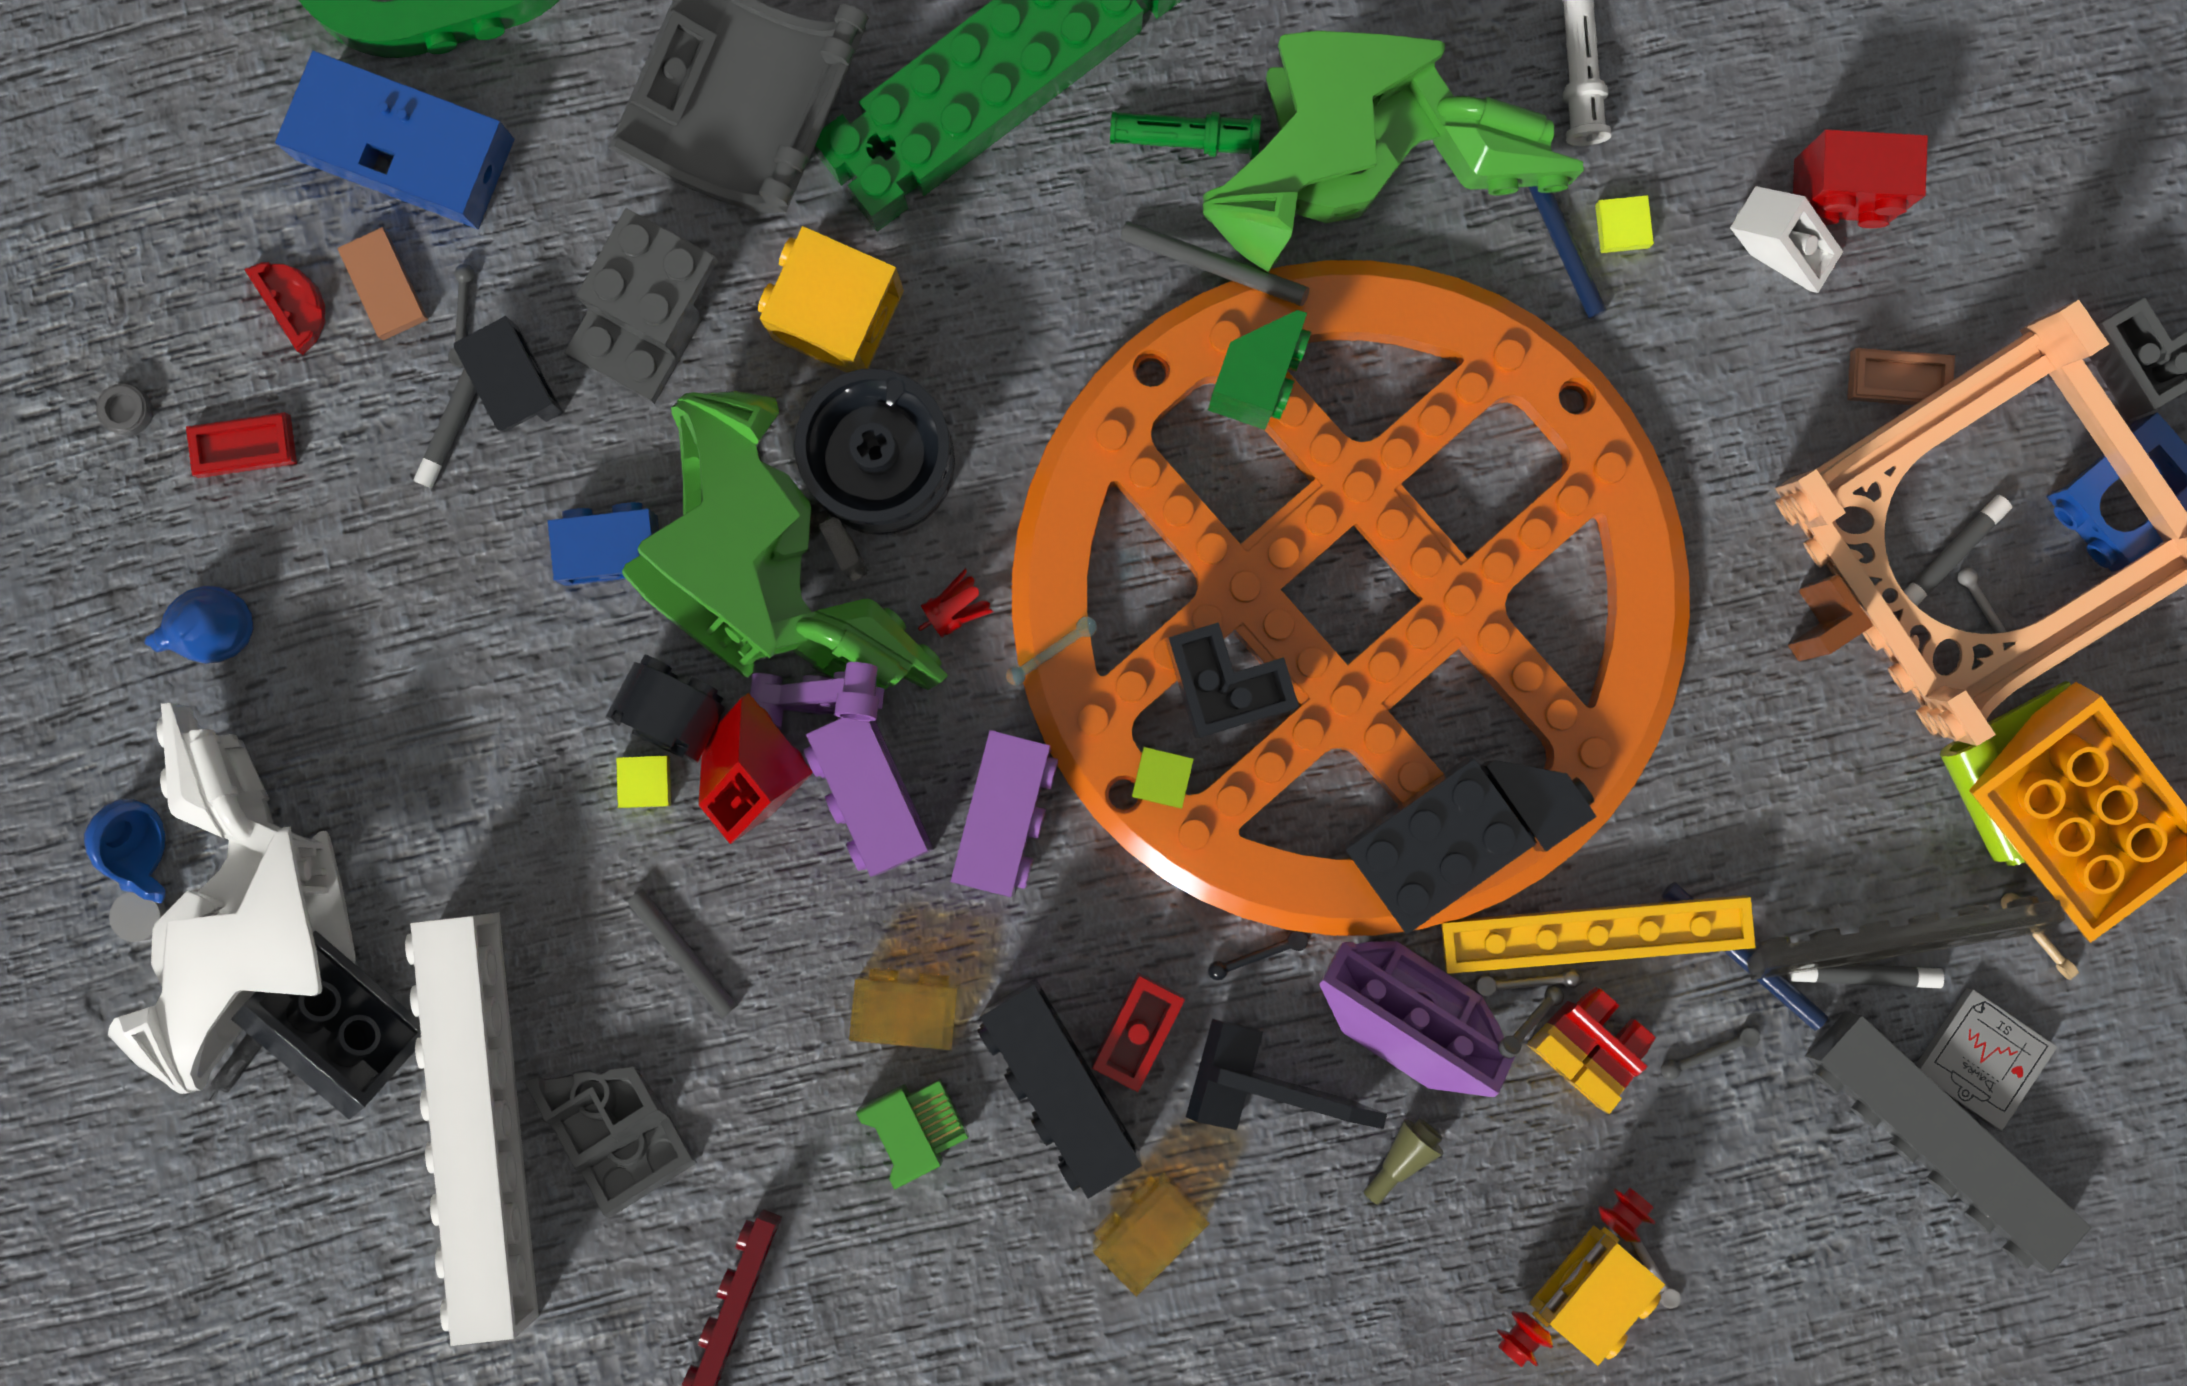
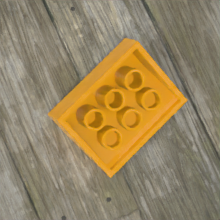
[1969,682,2187,943]

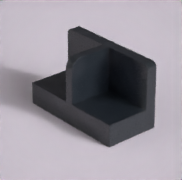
[454,316,563,432]

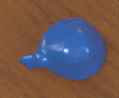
[144,586,254,664]
[84,799,165,904]

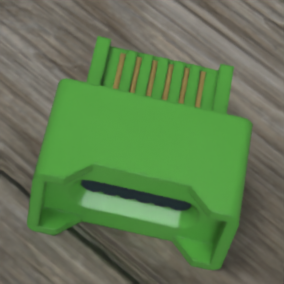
[856,1078,969,1189]

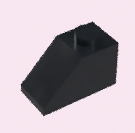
[1480,760,1597,852]

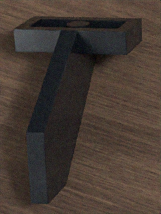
[1186,1018,1387,1130]

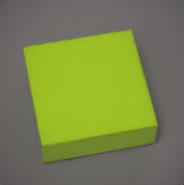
[1132,747,1194,809]

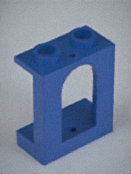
[2046,412,2187,572]

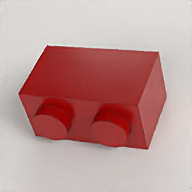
[1092,973,1185,1092]

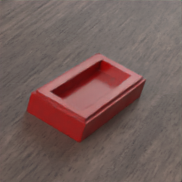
[186,412,297,478]

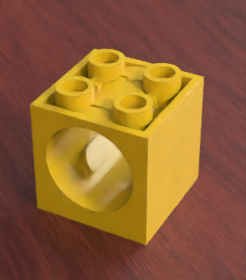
[758,226,904,373]

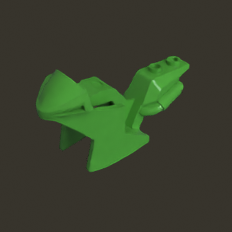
[1202,31,1584,273]
[622,391,948,691]

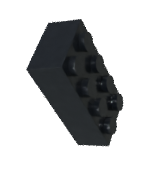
[977,978,1142,1199]

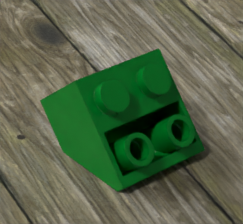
[1208,310,1311,430]

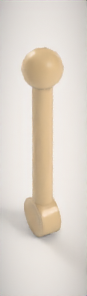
[2001,893,2079,980]

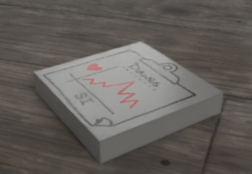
[1916,988,2057,1131]

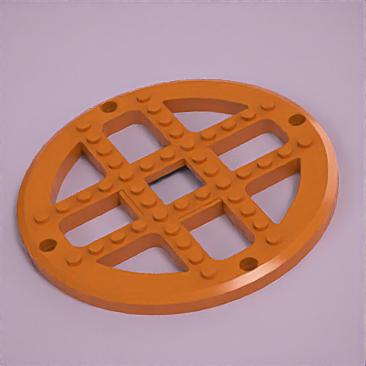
[1012,260,1690,936]

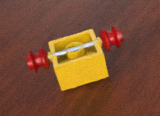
[1496,1187,1665,1367]

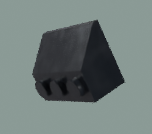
[231,930,421,1120]

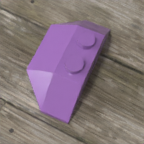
[1319,941,1515,1097]

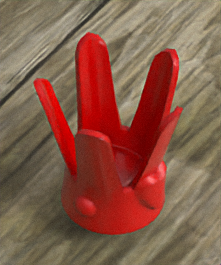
[918,567,994,638]

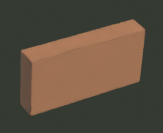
[337,227,428,341]
[1847,348,1955,405]

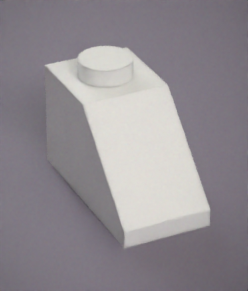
[1730,186,1843,293]

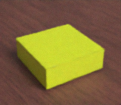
[1595,195,1654,253]
[616,756,671,808]

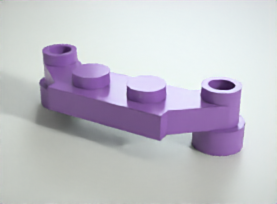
[750,662,884,729]

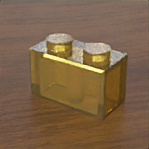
[849,968,960,1050]
[1093,1172,1210,1297]

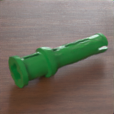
[1110,111,1261,160]

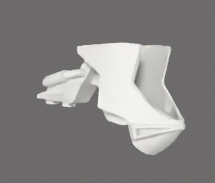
[108,703,355,1094]

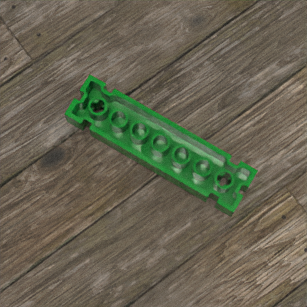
[814,0,1182,232]

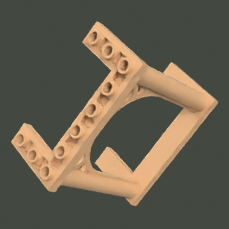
[1775,300,2187,746]

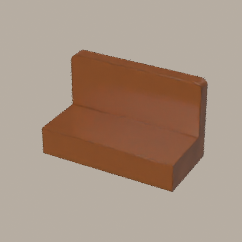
[1788,574,1873,661]

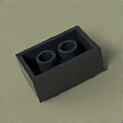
[1344,756,1536,935]

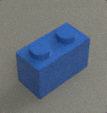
[547,502,659,586]

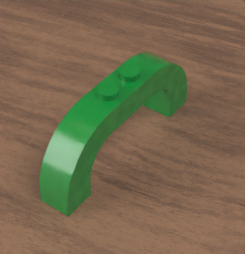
[299,0,560,58]

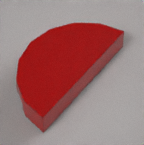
[244,262,325,355]

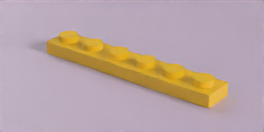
[1441,895,1755,974]

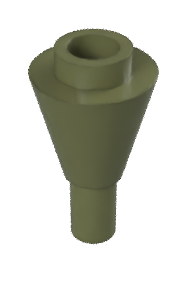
[1363,1118,1444,1205]

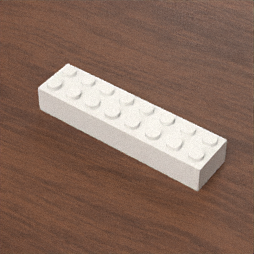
[405,912,539,1346]

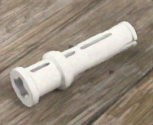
[1562,0,1612,146]

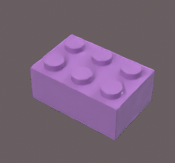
[803,718,934,877]
[950,730,1058,897]

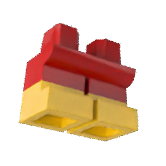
[1526,987,1656,1114]

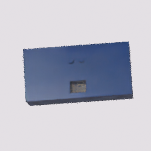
[275,50,515,229]

